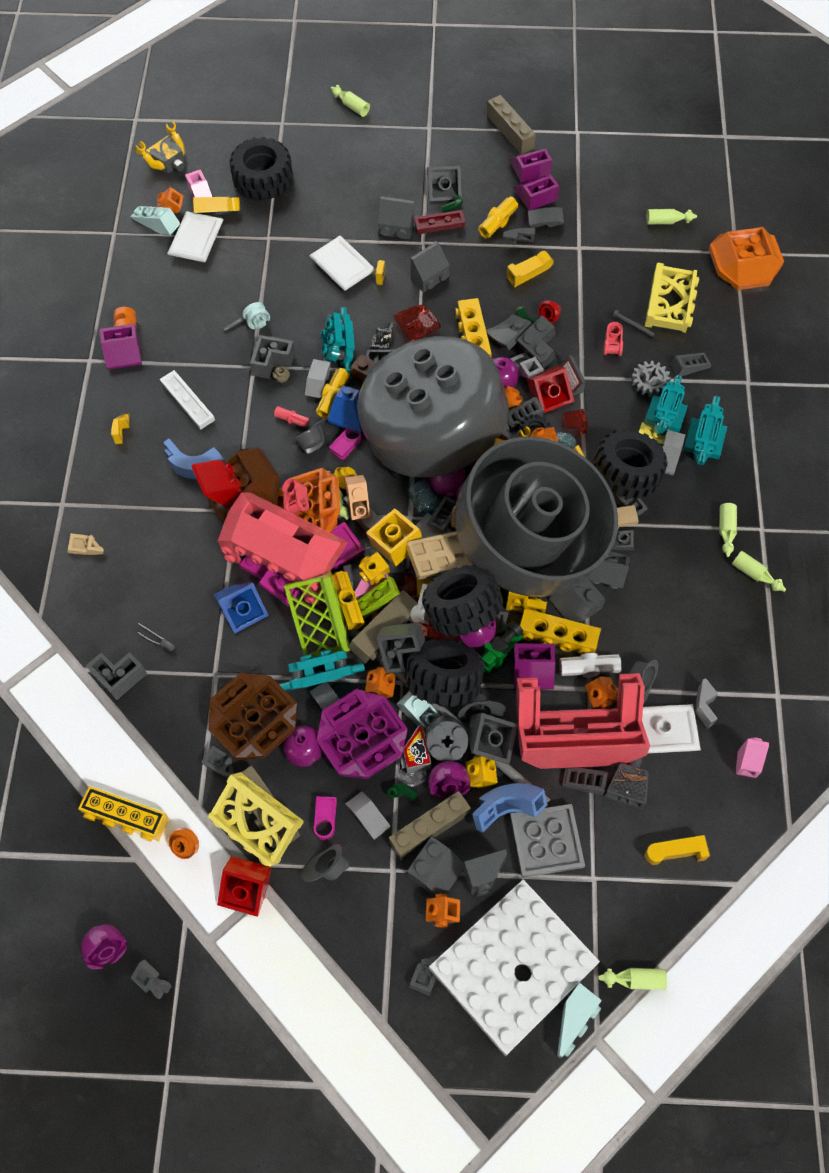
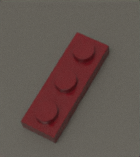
[414,210,466,234]

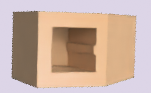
[345,475,370,520]

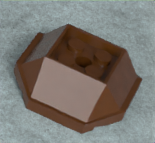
[207,447,279,523]
[209,673,298,760]

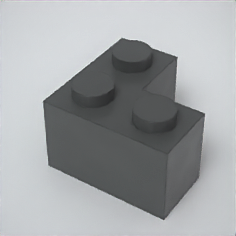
[517,316,556,369]
[250,335,295,379]
[377,622,425,673]
[86,652,147,700]

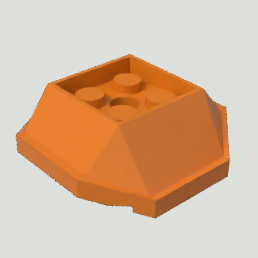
[709,227,784,290]
[276,468,340,532]

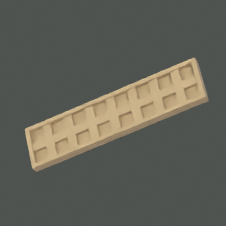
[406,532,473,580]

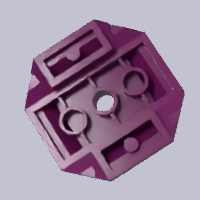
[316,689,408,779]

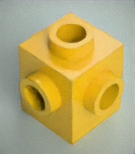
[359,552,390,586]
[465,755,498,788]

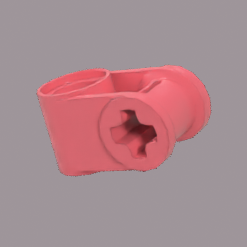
[603,322,623,356]
[282,478,309,515]

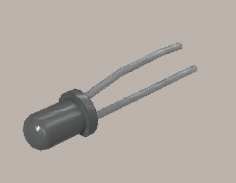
[138,623,175,651]

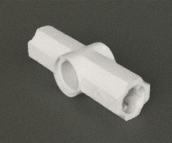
[559,653,621,678]

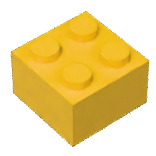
[366,508,423,567]

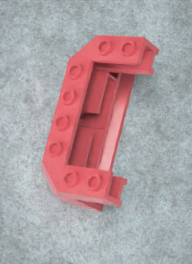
[218,492,348,607]
[516,673,651,769]

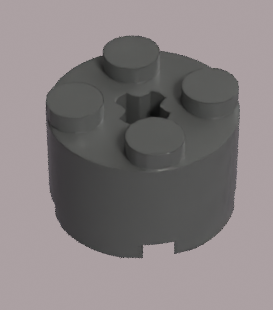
[425,716,468,762]

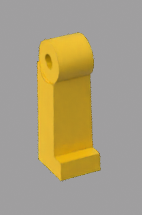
[192,197,240,213]
[506,251,554,288]
[645,835,710,865]

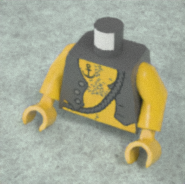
[135,121,185,173]

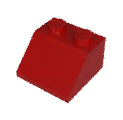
[526,365,574,413]
[191,460,243,507]
[217,856,272,917]

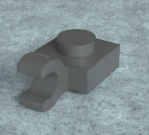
[131,959,172,999]

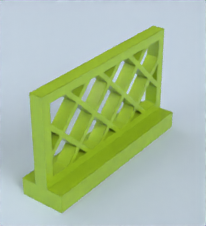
[284,572,351,657]

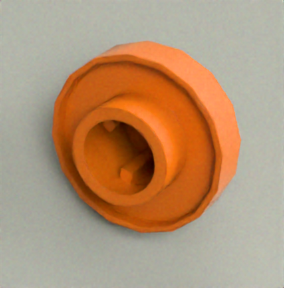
[504,386,523,408]
[168,827,199,859]

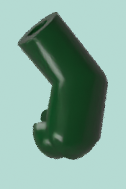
[441,195,463,213]
[515,306,537,324]
[387,783,418,802]

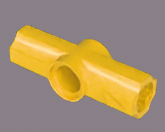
[478,196,518,238]
[316,368,350,419]
[332,571,365,630]

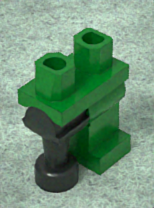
[481,621,523,674]

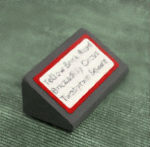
[560,355,586,395]

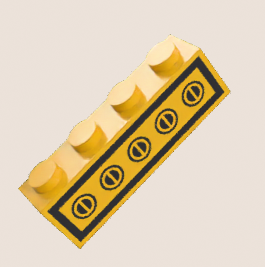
[78,786,169,842]

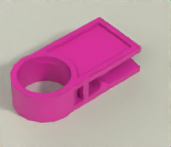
[329,429,362,461]
[313,796,337,840]

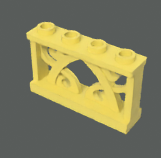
[645,263,699,333]
[208,773,304,867]

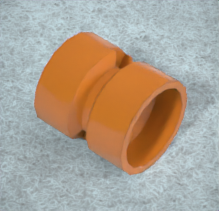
[113,307,137,329]

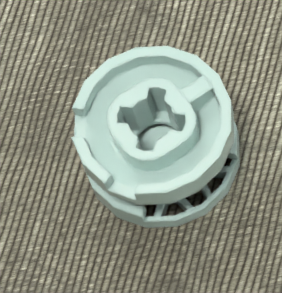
[243,302,270,330]

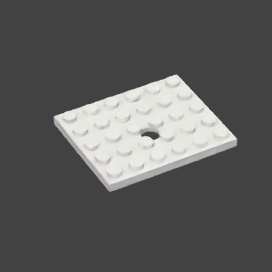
[429,879,600,1056]

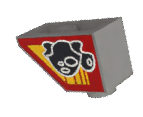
[400,725,431,774]

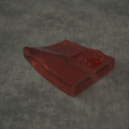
[394,304,441,342]

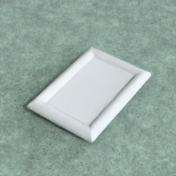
[167,211,223,263]
[309,236,376,291]
[642,704,701,754]

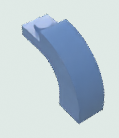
[163,439,225,479]
[472,783,548,832]

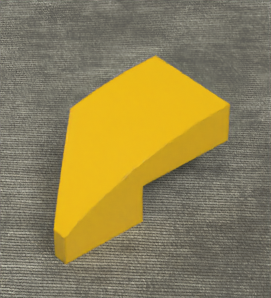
[111,414,130,444]

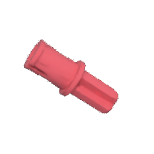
[274,406,310,427]

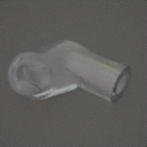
[395,769,427,787]

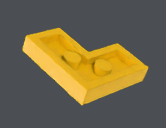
[506,591,547,613]

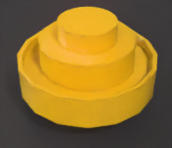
[333,467,357,489]

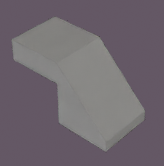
[510,352,544,378]
[305,359,331,398]
[663,430,685,476]
[695,678,718,729]
[345,791,391,839]

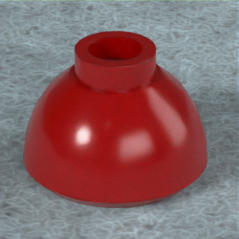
[538,300,561,324]

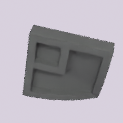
[486,314,533,350]

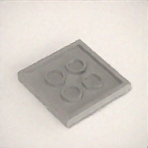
[510,804,585,878]

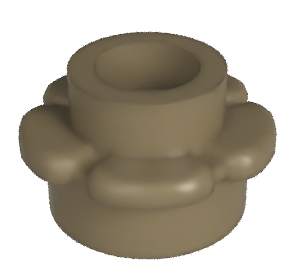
[272,366,290,383]

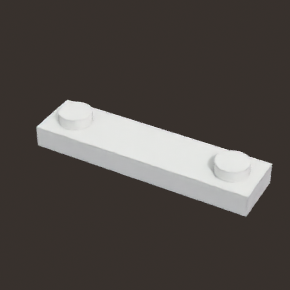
[160,370,215,430]

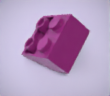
[509,149,552,182]
[514,175,559,211]
[100,324,142,370]
[513,644,555,690]

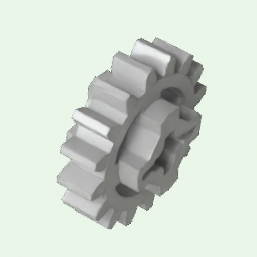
[631,361,671,397]

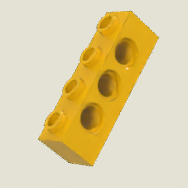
[455,298,492,357]
[520,609,601,655]

